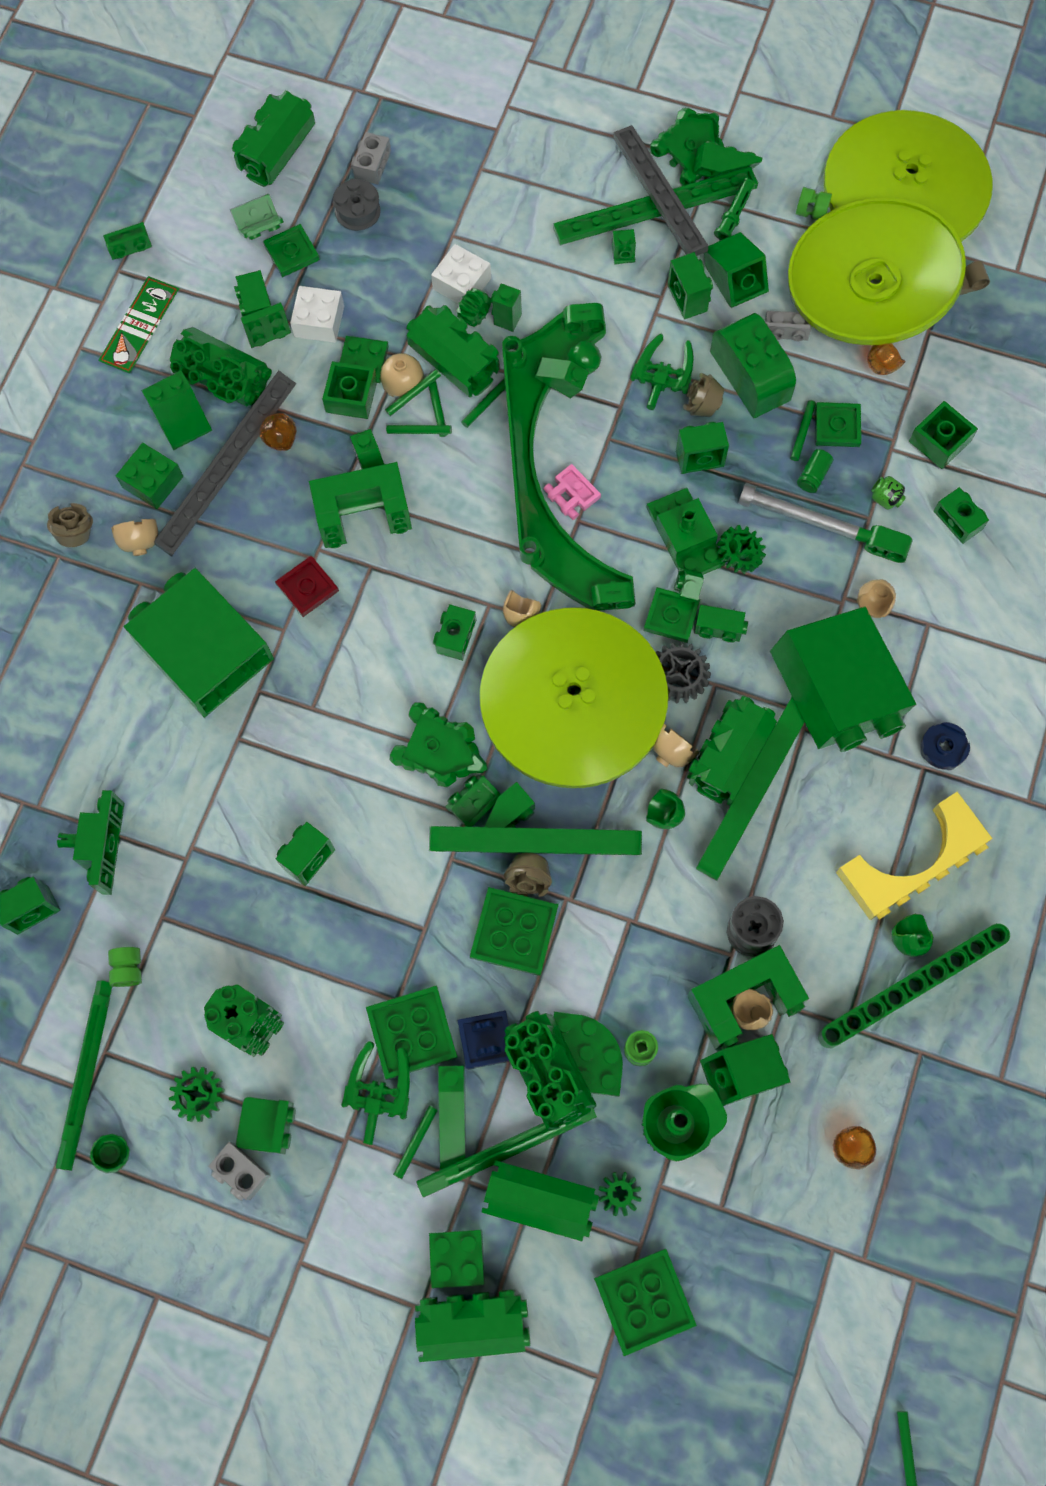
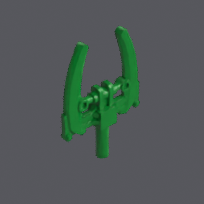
[630,334,694,410]
[341,1041,410,1145]

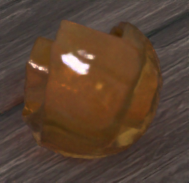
[867,343,906,375]
[260,413,297,451]
[832,1126,876,1170]

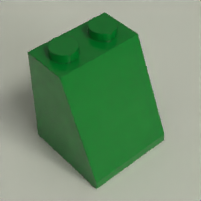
[704,232,769,308]
[141,371,212,450]
[700,1034,791,1106]

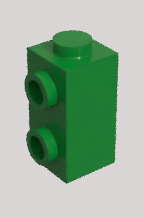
[490,283,522,332]
[694,604,748,643]

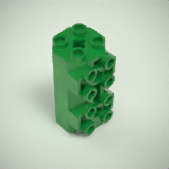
[232,90,316,187]
[406,305,500,397]
[170,327,272,407]
[687,696,777,806]
[204,984,284,1057]
[504,1011,597,1130]
[481,1160,599,1241]
[415,1289,531,1362]

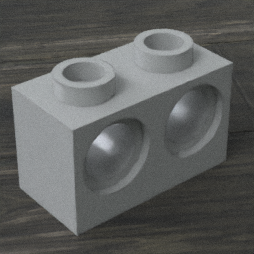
[351,132,391,185]
[208,1142,271,1201]

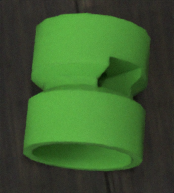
[795,187,832,220]
[108,947,142,987]
[624,1030,658,1067]

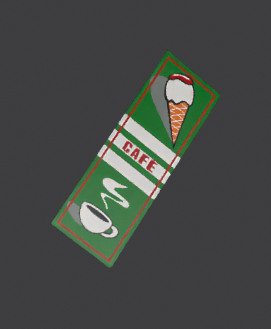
[98,276,179,373]

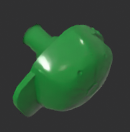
[642,1084,727,1162]

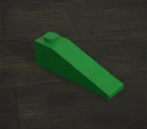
[439,1066,466,1170]

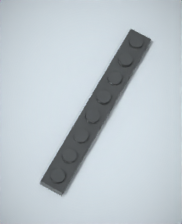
[613,125,708,256]

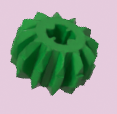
[456,288,492,327]
[598,1172,641,1216]

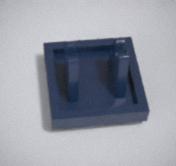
[457,1010,510,1070]

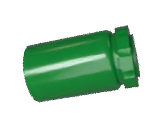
[797,449,834,493]

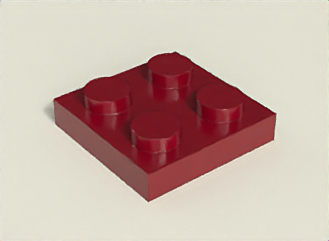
[275,556,339,617]

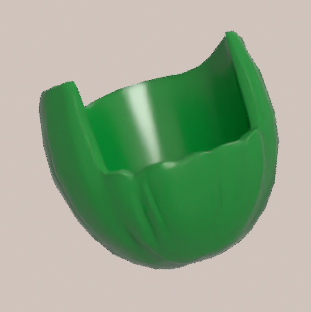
[646,789,686,829]
[891,913,934,957]

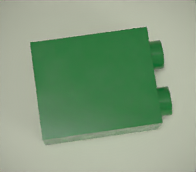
[123,568,274,718]
[770,606,917,752]

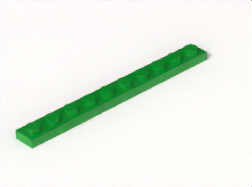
[553,167,758,245]

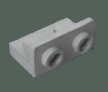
[765,311,811,341]

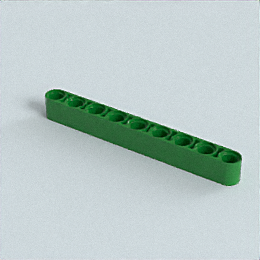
[696,697,805,881]
[429,826,642,855]
[818,923,1010,1048]

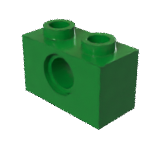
[934,487,989,544]
[433,604,477,661]

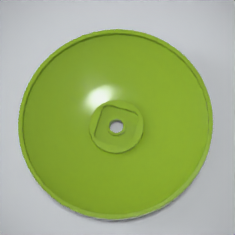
[824,110,993,242]
[788,198,966,345]
[480,608,668,788]

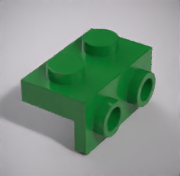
[103,222,152,260]

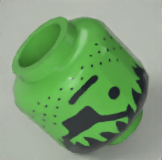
[871,476,906,510]

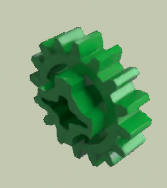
[717,525,766,574]
[169,1067,225,1122]

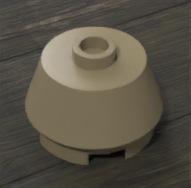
[683,373,724,417]
[47,503,93,547]
[504,853,552,897]

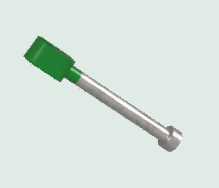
[738,483,913,563]

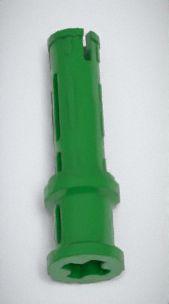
[714,178,755,240]

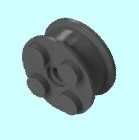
[333,178,381,231]

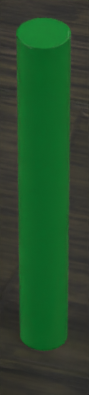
[385,369,441,416]
[461,378,506,428]
[428,381,448,437]
[790,400,816,461]
[386,425,452,434]
[393,1106,438,1179]
[897,1411,917,1486]

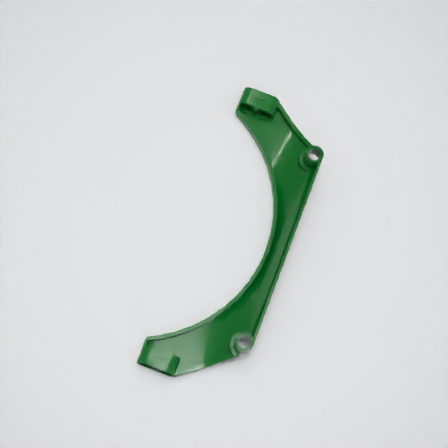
[502,303,636,611]

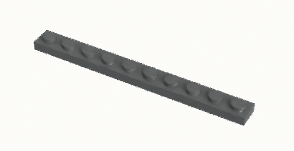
[154,370,296,556]

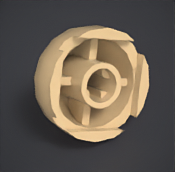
[381,353,424,397]
[111,519,158,556]
[653,724,700,767]

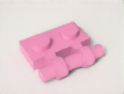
[543,464,601,520]

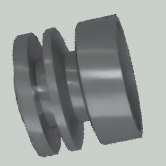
[727,896,784,957]

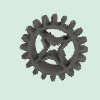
[656,642,711,704]

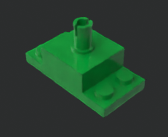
[646,488,726,575]
[57,790,125,895]

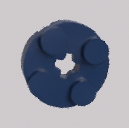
[921,722,970,770]

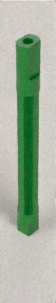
[56,980,112,1171]
[416,1108,597,1198]

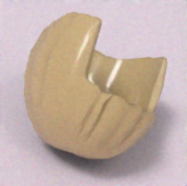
[857,579,896,618]
[503,590,541,627]
[731,989,773,1030]

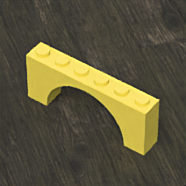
[836,792,993,920]

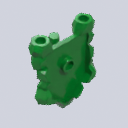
[650,107,724,186]
[389,702,487,787]

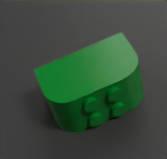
[710,313,796,419]

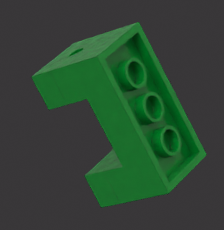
[309,462,412,548]
[687,945,809,1049]

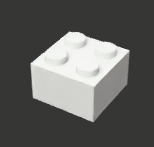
[431,244,491,303]
[290,286,344,343]

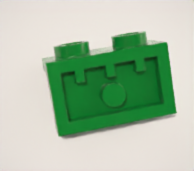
[445,775,501,827]

